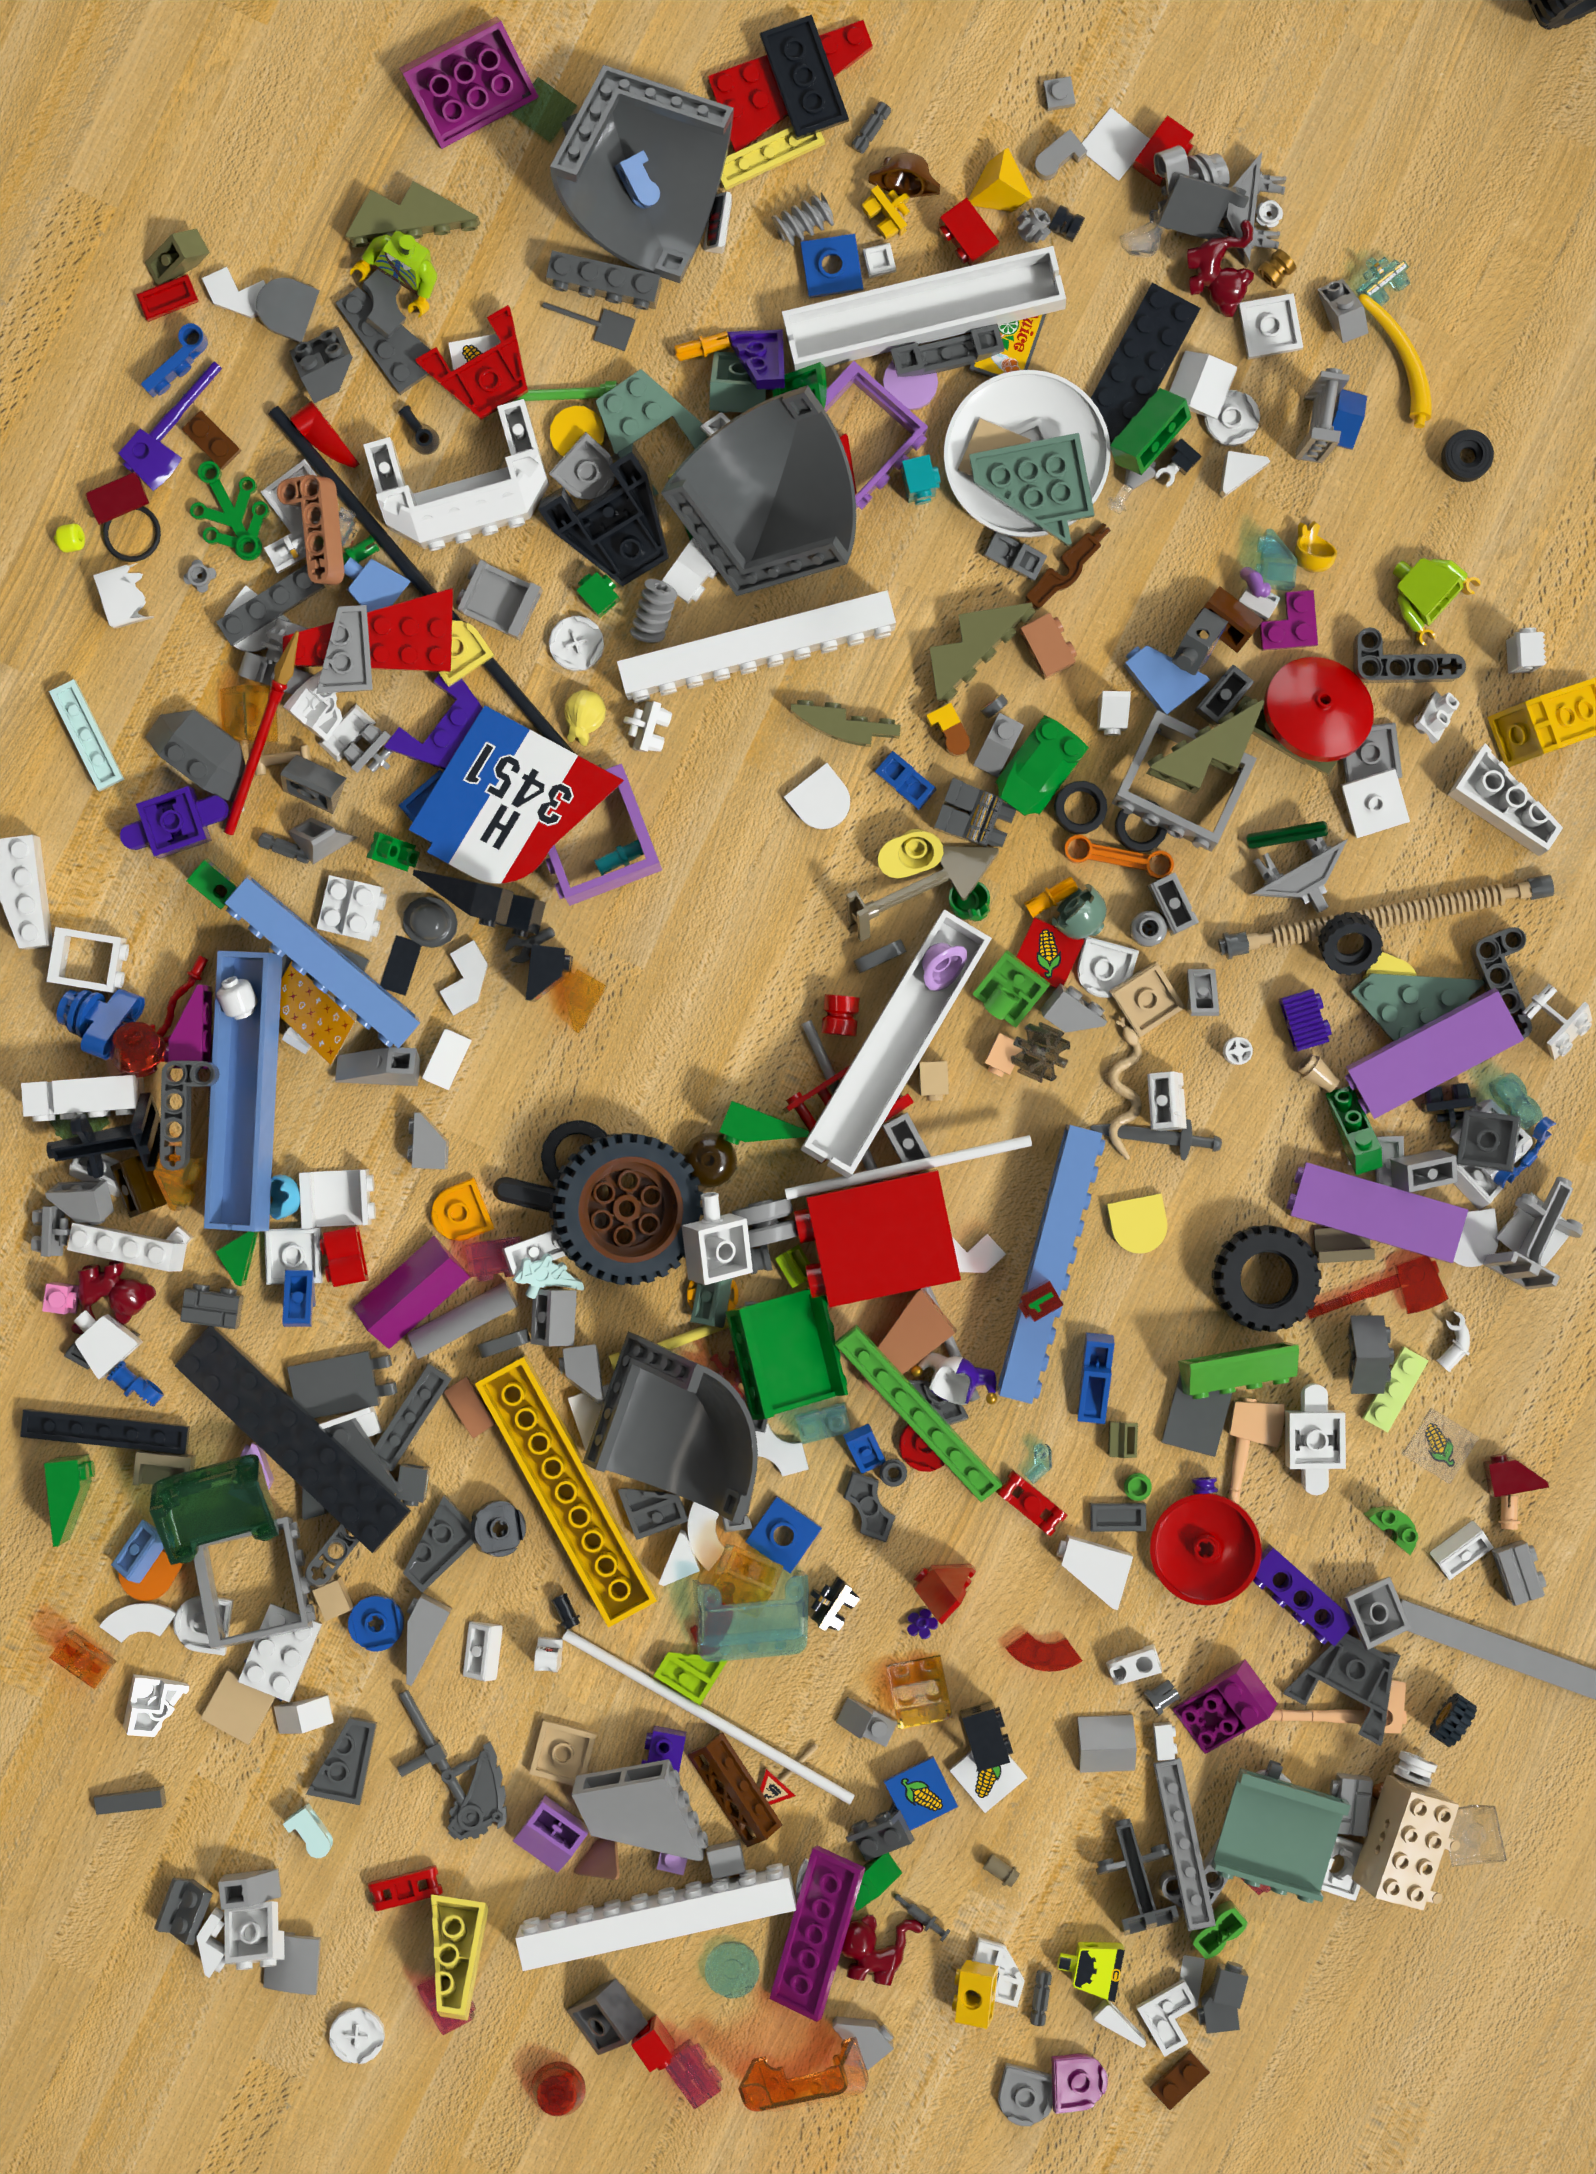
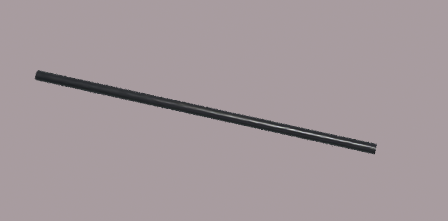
[268,406,576,754]

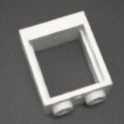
[46,927,129,993]

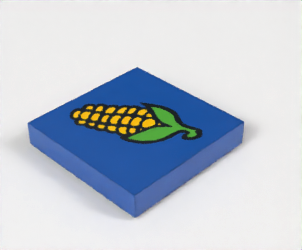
[884,1756,958,1831]

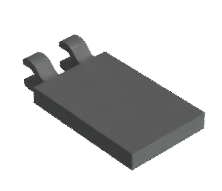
[287,1350,398,1418]

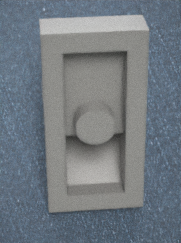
[1187,969,1219,1016]
[836,1697,898,1747]

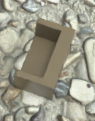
[133,1450,196,1491]

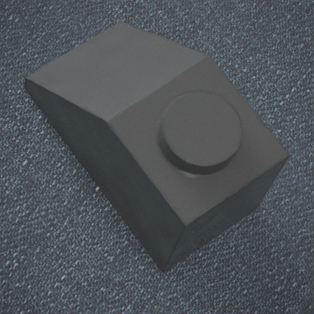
[1197,1984,1240,2034]

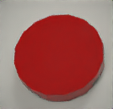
[899,1424,945,1472]

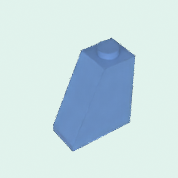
[1123,645,1210,715]

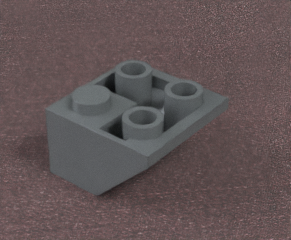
[289,327,353,403]

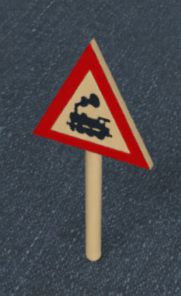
[760,1744,818,1805]

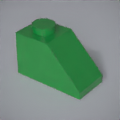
[854,1853,902,1911]

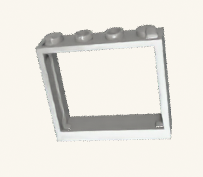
[1112,710,1257,852]
[190,1517,316,1649]

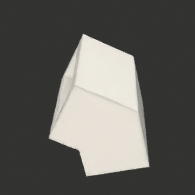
[1239,586,1280,621]

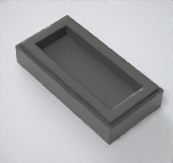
[1090,1502,1146,1532]

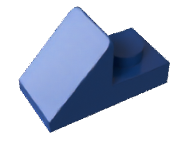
[282,1270,316,1327]
[843,1424,886,1474]

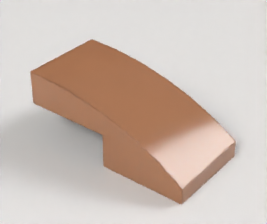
[444,1376,496,1439]

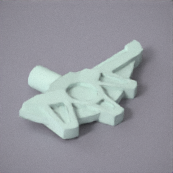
[512,1253,584,1299]

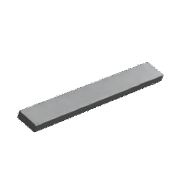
[1400,1599,1596,1700]

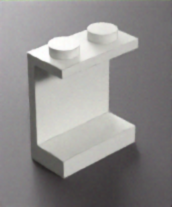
[299,1169,376,1228]

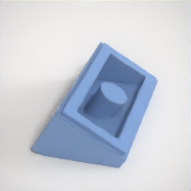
[111,1519,170,1583]

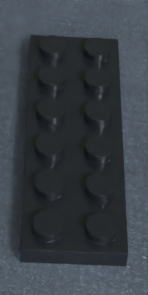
[1091,282,1201,445]

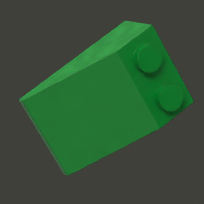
[719,1101,810,1145]
[44,1454,95,1547]

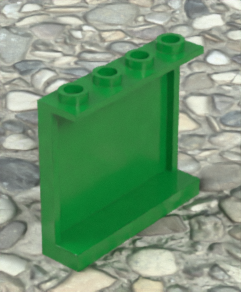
[725,1289,848,1420]

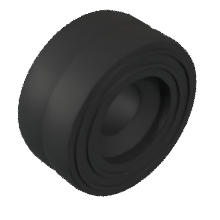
[1441,429,1494,482]

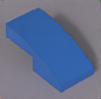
[875,751,937,810]

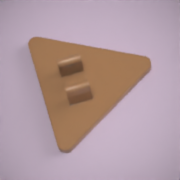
[574,1838,620,1880]

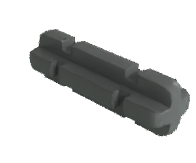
[852,101,891,154]
[258,833,310,864]
[1030,1970,1052,2026]

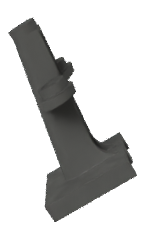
[1096,1818,1179,1936]

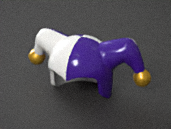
[911,1352,998,1405]

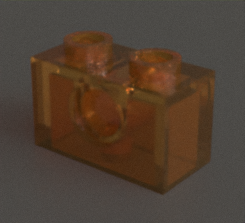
[49,1630,117,1690]

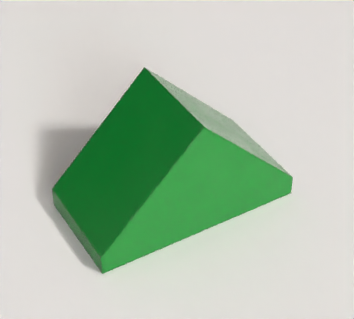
[215,1231,259,1286]

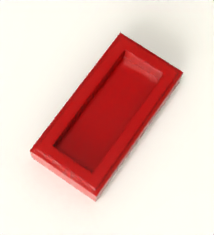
[136,274,199,322]

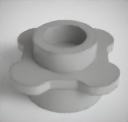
[184,560,217,593]

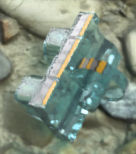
[1356,257,1410,306]

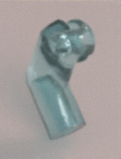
[1025,1443,1052,1484]

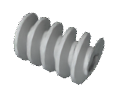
[772,192,834,246]
[630,579,677,643]

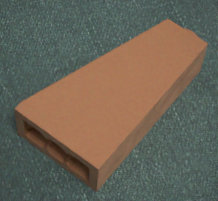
[860,1288,957,1394]

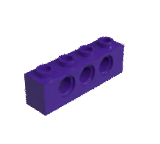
[1253,1544,1354,1646]

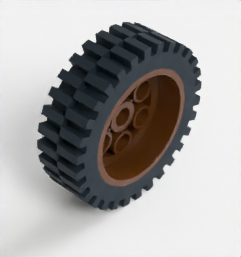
[549,1133,704,1285]

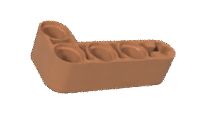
[277,475,344,586]

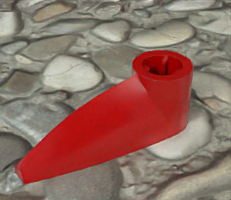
[290,400,360,468]

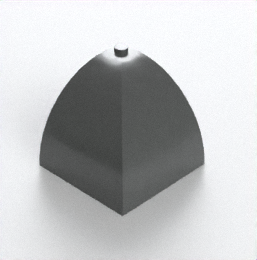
[550,65,734,283]
[661,385,856,596]
[582,1331,758,1524]

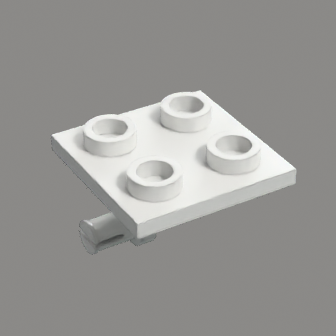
[1522,984,1592,1060]

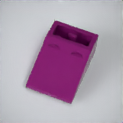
[1173,1659,1278,1754]

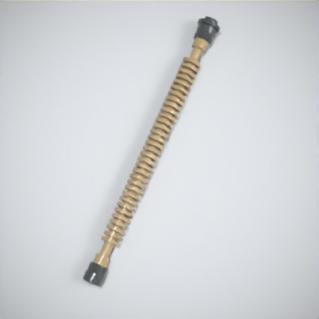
[1218,874,1554,960]

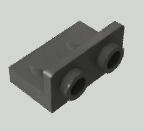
[845,1810,915,1861]
[154,1878,213,1945]

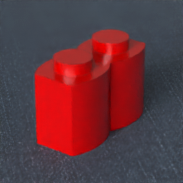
[320,1226,369,1287]

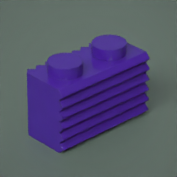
[1278,989,1332,1052]

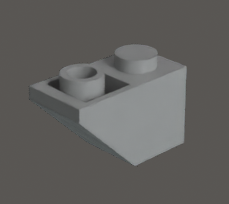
[1317,279,1369,343]
[1040,984,1107,1033]
[407,1112,449,1169]
[218,1868,282,1910]

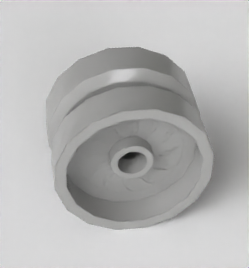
[732,1198,799,1248]

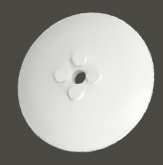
[944,370,1111,538]

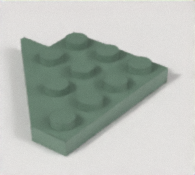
[969,433,1095,546]
[1349,973,1485,1041]

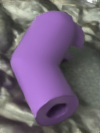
[1240,567,1271,598]

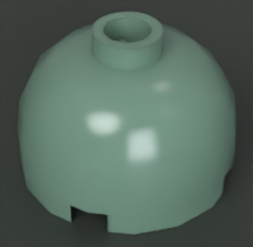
[1052,884,1107,940]

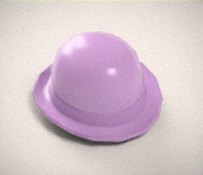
[922,943,967,991]

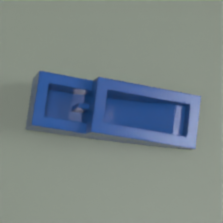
[1077,1332,1115,1424]

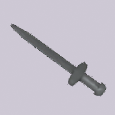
[1090,1119,1222,1161]

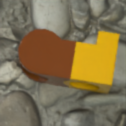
[926,703,970,757]

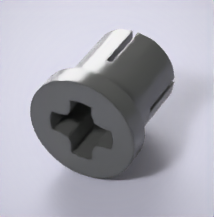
[1143,1680,1180,1716]

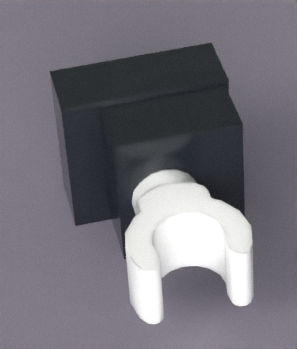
[1155,438,1202,488]

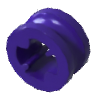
[1192,1477,1218,1494]

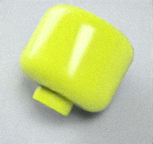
[54,523,85,553]

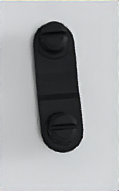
[493,1177,555,1213]

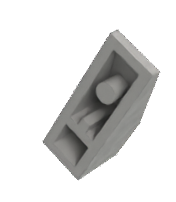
[406,1593,452,1686]

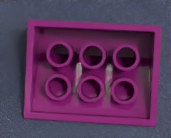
[399,16,539,149]

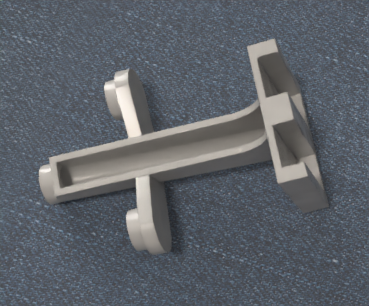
[1483,1177,1583,1290]

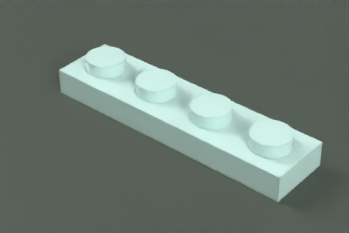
[49,679,125,791]

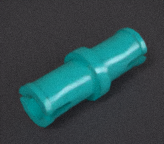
[594,839,644,876]

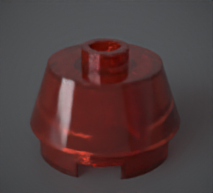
[110,1022,166,1078]
[531,2061,586,2117]

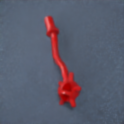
[132,955,209,1065]

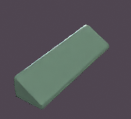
[690,1215,733,1328]

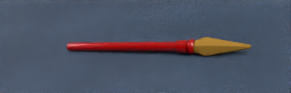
[223,631,299,835]

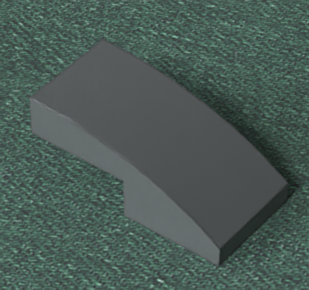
[982,531,1047,581]

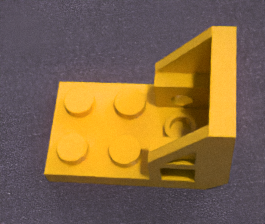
[1487,677,1596,768]

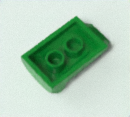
[995,715,1089,816]

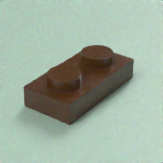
[182,410,242,470]
[1150,2050,1210,2110]

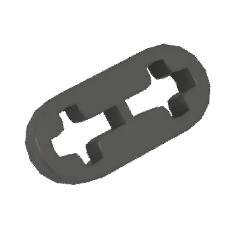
[854,939,907,974]
[477,1328,531,1358]

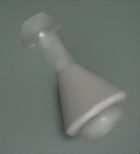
[1107,462,1156,514]

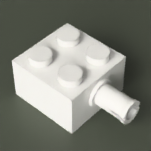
[682,1192,753,1285]

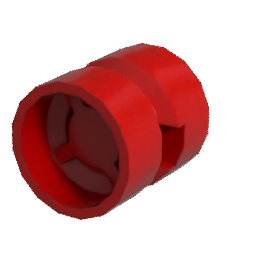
[821,994,860,1036]

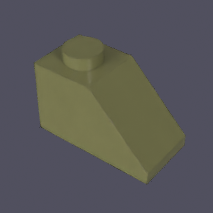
[145,228,210,286]

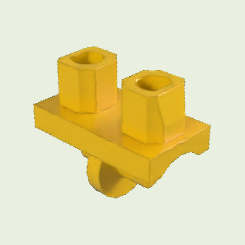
[861,185,910,240]

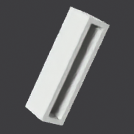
[67,1223,187,1272]

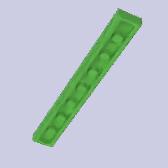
[835,1325,1002,1502]

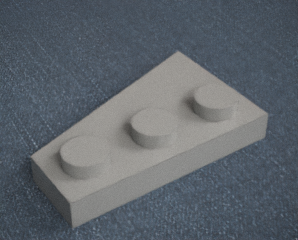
[316,605,373,694]

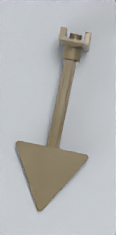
[846,846,999,942]

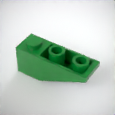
[1325,1086,1382,1175]

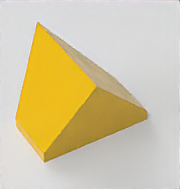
[968,148,1033,212]

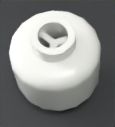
[216,976,258,1020]

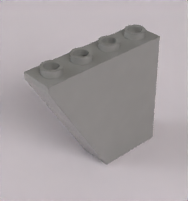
[572,1759,708,1861]

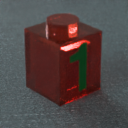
[1017,1279,1063,1322]

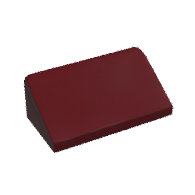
[86,472,149,525]

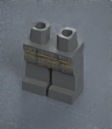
[934,778,1016,848]

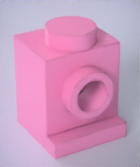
[42,1282,79,1314]

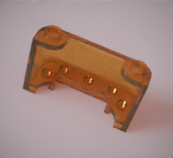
[738,2037,869,2112]

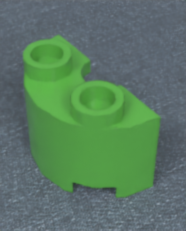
[1364,1506,1418,1555]

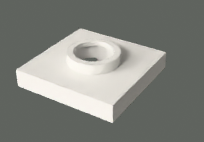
[1321,1835,1363,1901]

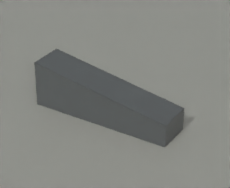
[94,1786,166,1815]

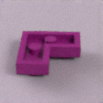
[1260,590,1318,651]

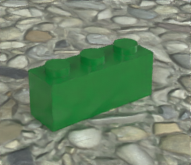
[1110,388,1191,475]

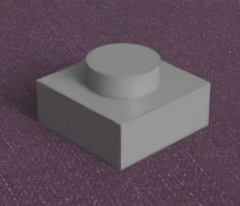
[1043,76,1076,111]

